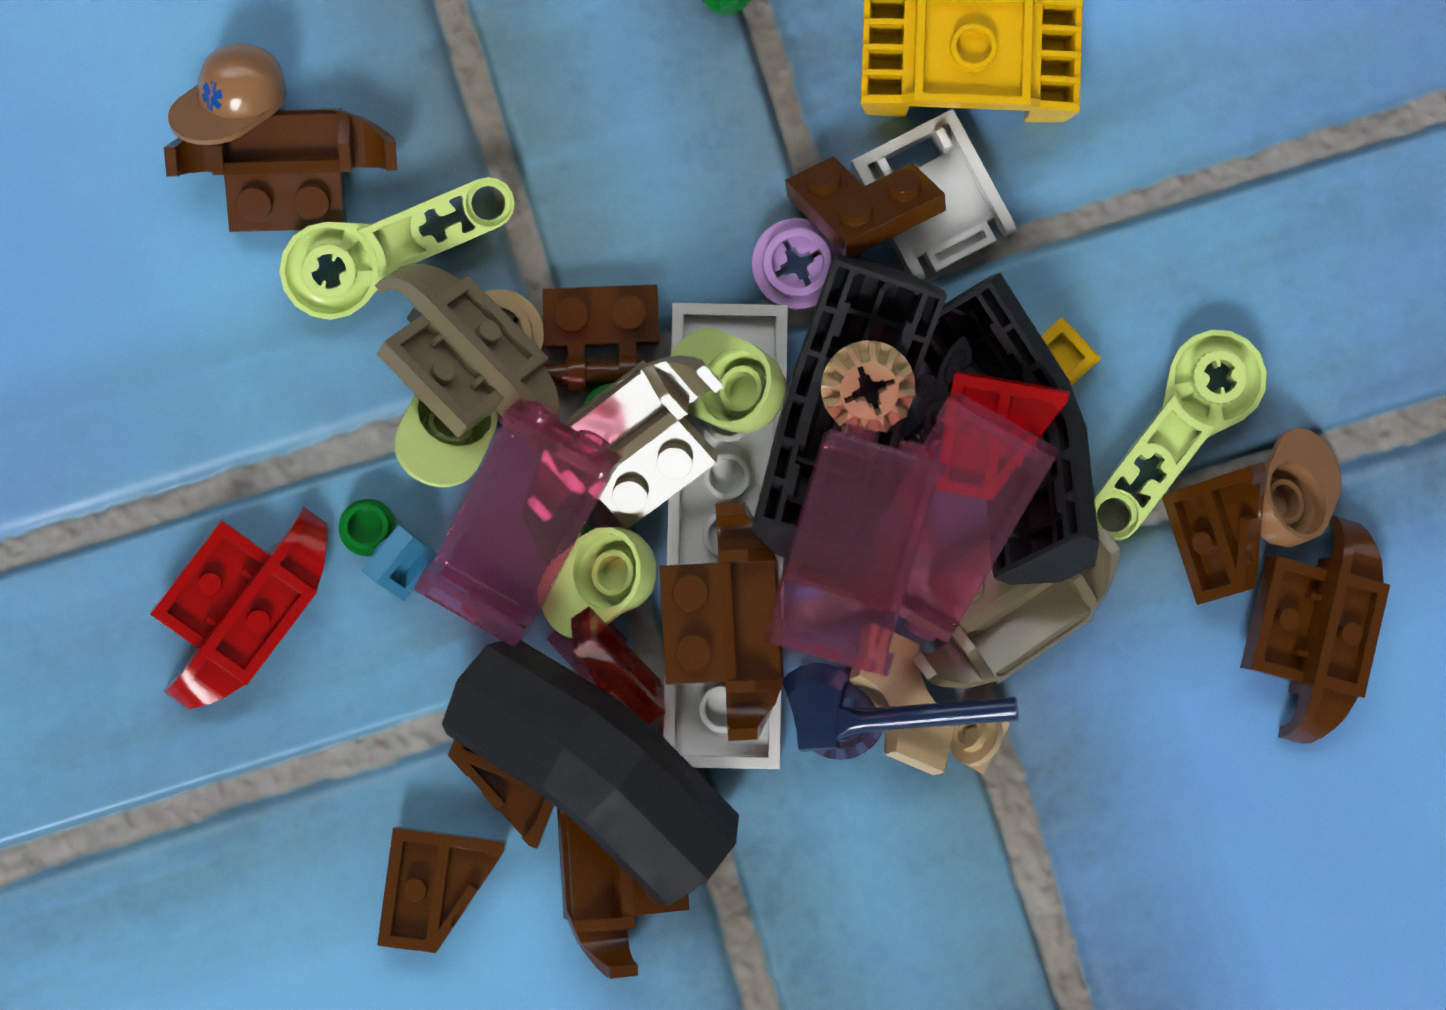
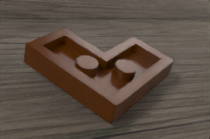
[785,156,946,258]

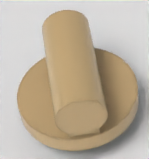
[950,722,1011,775]

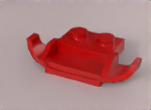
[150,506,327,709]

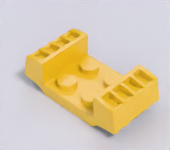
[860,0,1083,122]

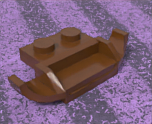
[164,108,397,232]
[659,502,784,741]
[1240,515,1390,744]
[557,808,689,979]

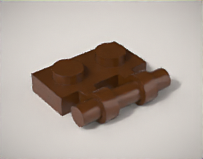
[542,284,660,391]

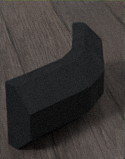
[751,255,947,569]
[924,273,1099,585]
[442,637,739,906]

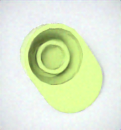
[670,328,786,434]
[394,394,498,487]
[540,527,658,638]

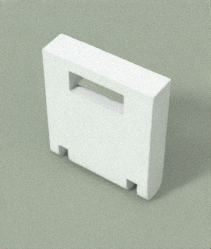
[850,109,1016,280]

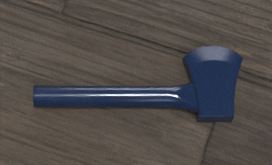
[783,662,1019,752]

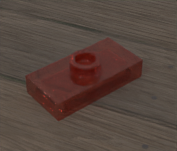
[571,606,665,724]

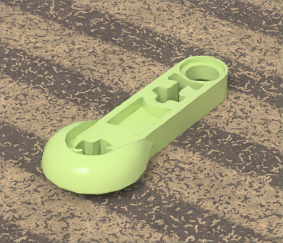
[279,177,515,320]
[1094,330,1267,541]

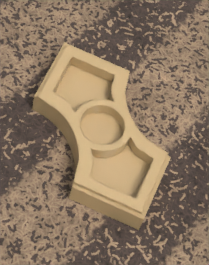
[849,622,955,776]

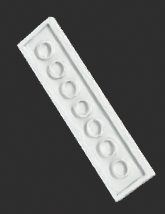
[663,303,788,769]

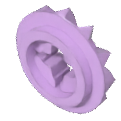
[751,218,842,311]

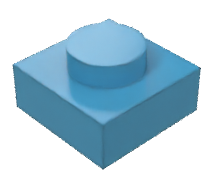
[362,525,440,601]

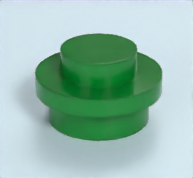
[338,499,397,557]

